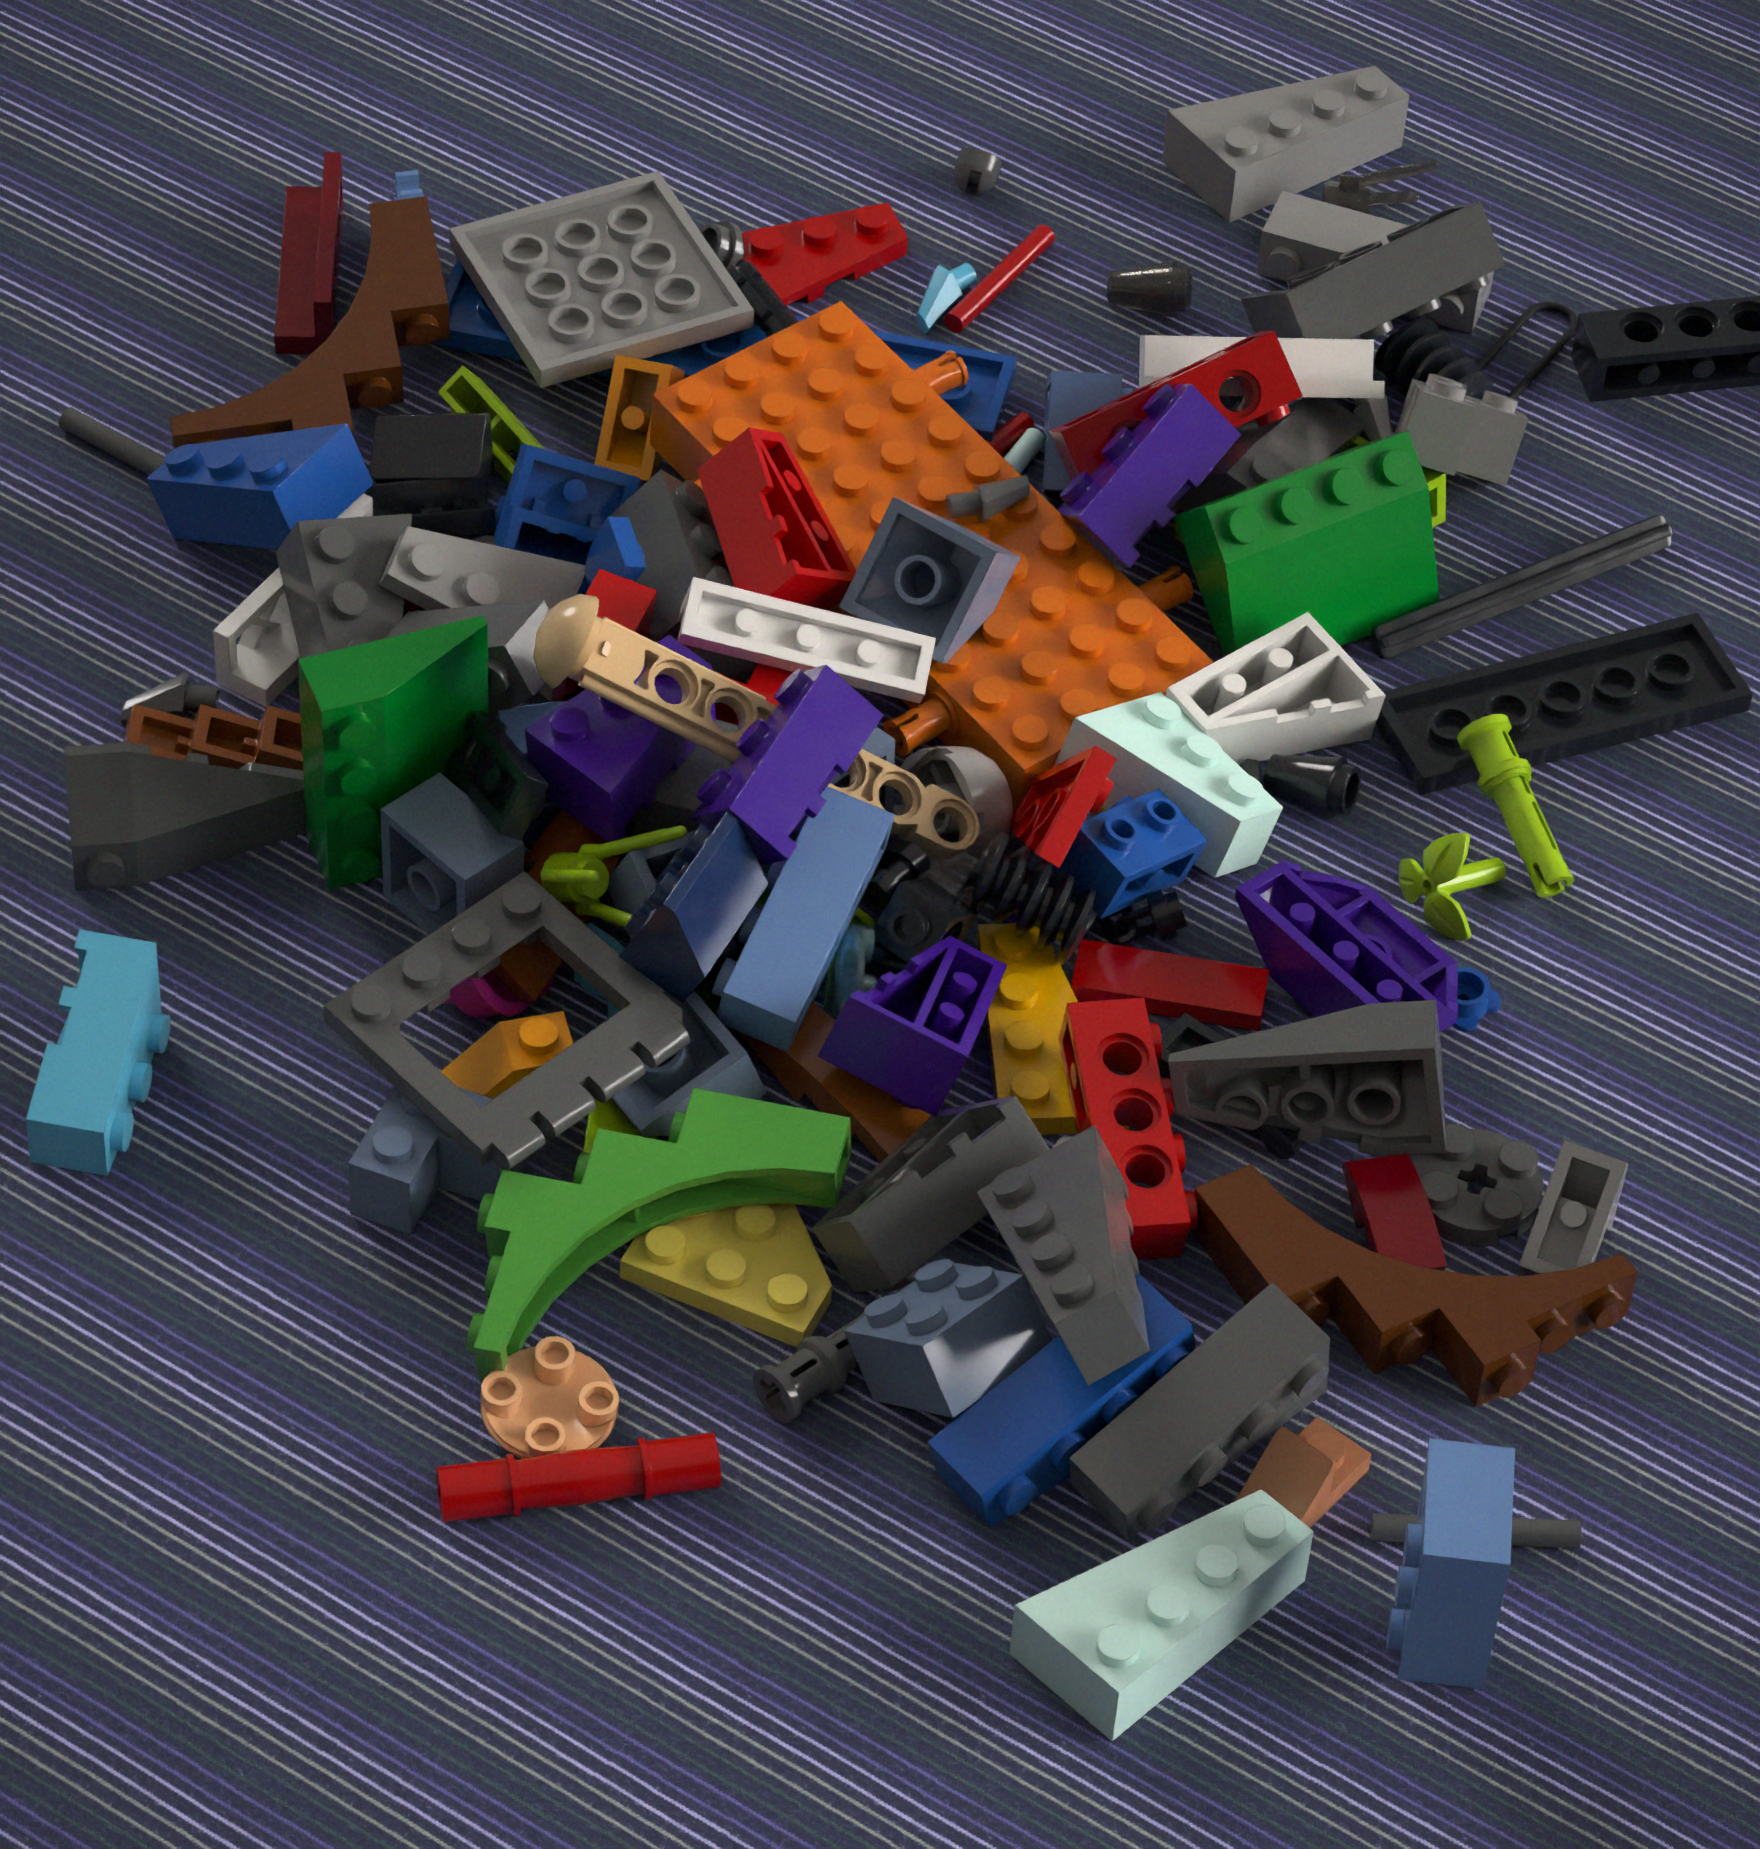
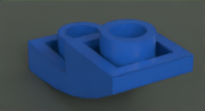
[584,516,646,591]

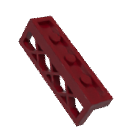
[274,152,343,354]

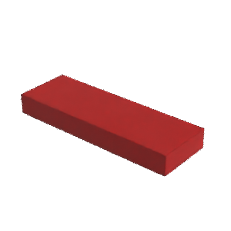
[1071,939,1270,1031]

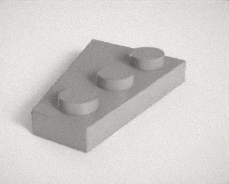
[378,526,585,610]

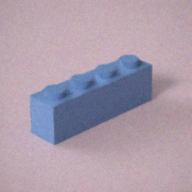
[712,786,895,1053]

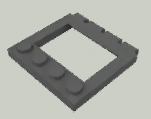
[324,871,690,1170]

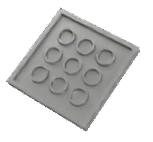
[449,171,754,388]

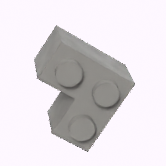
[1394,373,1528,486]

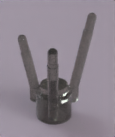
[1323,160,1439,214]

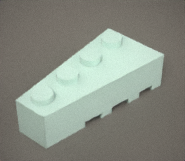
[1009,1489,1314,1741]

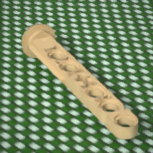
[532,594,979,860]

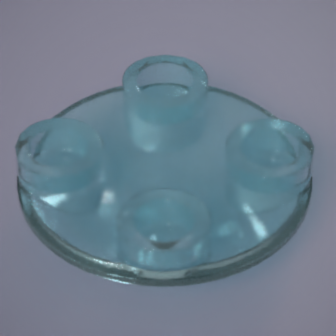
[824,924,876,1021]

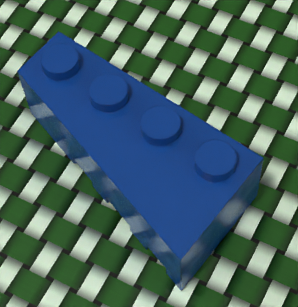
[927,1274,1196,1528]

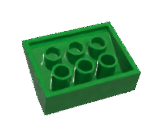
[1174,430,1439,657]
[298,615,489,890]

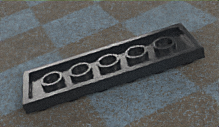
[1376,613,1753,795]

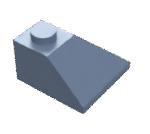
[839,497,1021,664]
[593,984,767,1137]

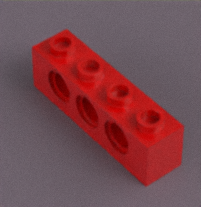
[1049,331,1303,481]
[1058,998,1198,1260]

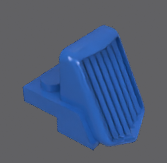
[494,443,640,595]

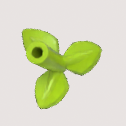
[1398,833,1506,941]

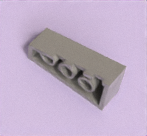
[1162,66,1410,223]

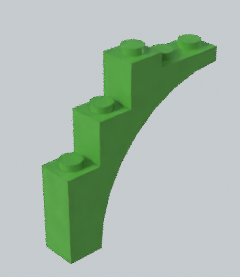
[467,1088,852,1382]

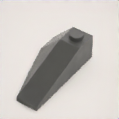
[1168,1000,1446,1156]

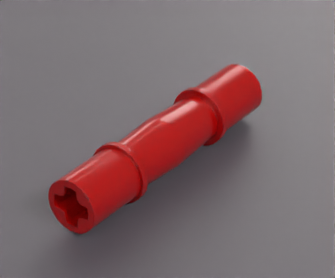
[436,1432,721,1523]

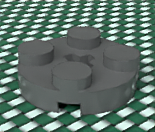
[1413,1123,1543,1247]

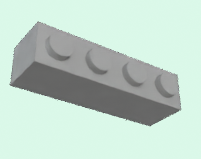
[1256,191,1494,334]

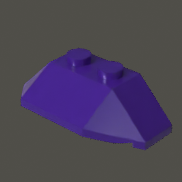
[1235,860,1458,1032]

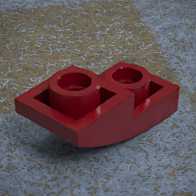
[1342,1153,1447,1271]

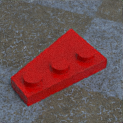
[740,202,908,306]
[1010,746,1117,868]

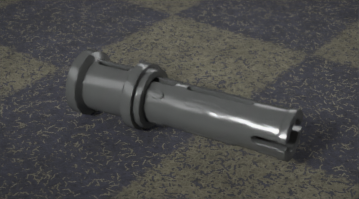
[753,1278,915,1423]

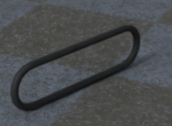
[1476,301,1578,399]

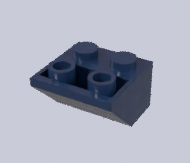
[618,811,768,1003]

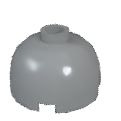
[893,746,1013,872]

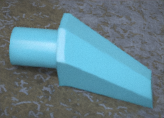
[915,263,977,335]

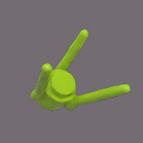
[540,826,687,927]

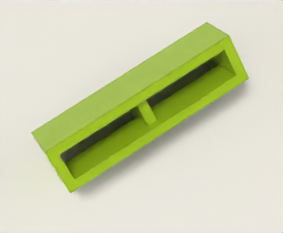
[438,365,546,484]

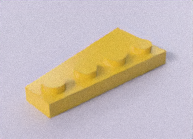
[976,923,1129,1135]

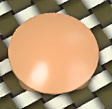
[480,1336,619,1459]

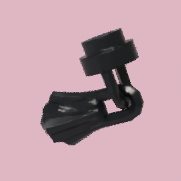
[1097,889,1188,945]

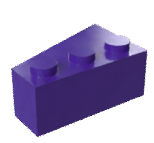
[1058,383,1241,568]
[525,635,716,842]
[690,664,884,866]
[817,936,1007,1117]

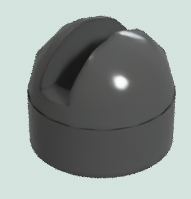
[954,148,1002,195]

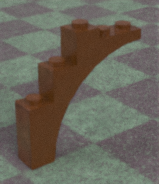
[170,196,450,449]
[1190,1164,1638,1407]

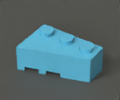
[26,929,170,1176]

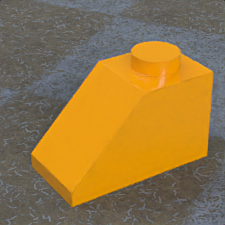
[594,355,685,481]
[441,1011,573,1099]

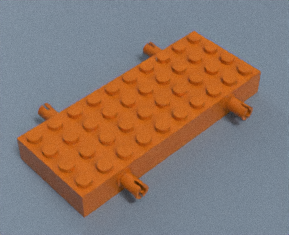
[650,301,1214,814]

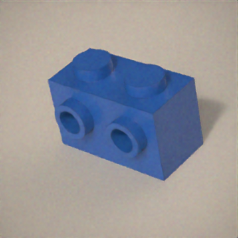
[1052,788,1208,919]

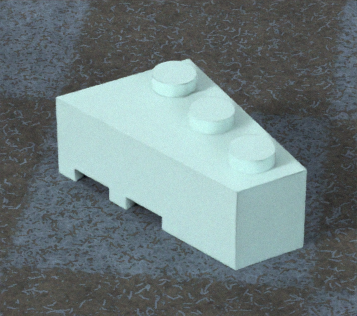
[1054,692,1283,878]

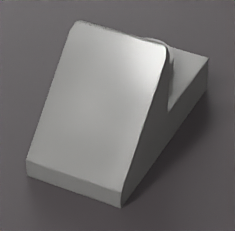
[1519,1140,1628,1274]

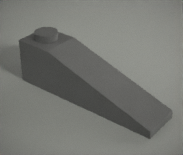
[1177,397,1367,510]
[64,742,306,890]

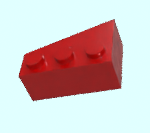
[697,427,856,611]

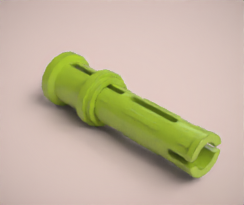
[1457,714,1574,898]

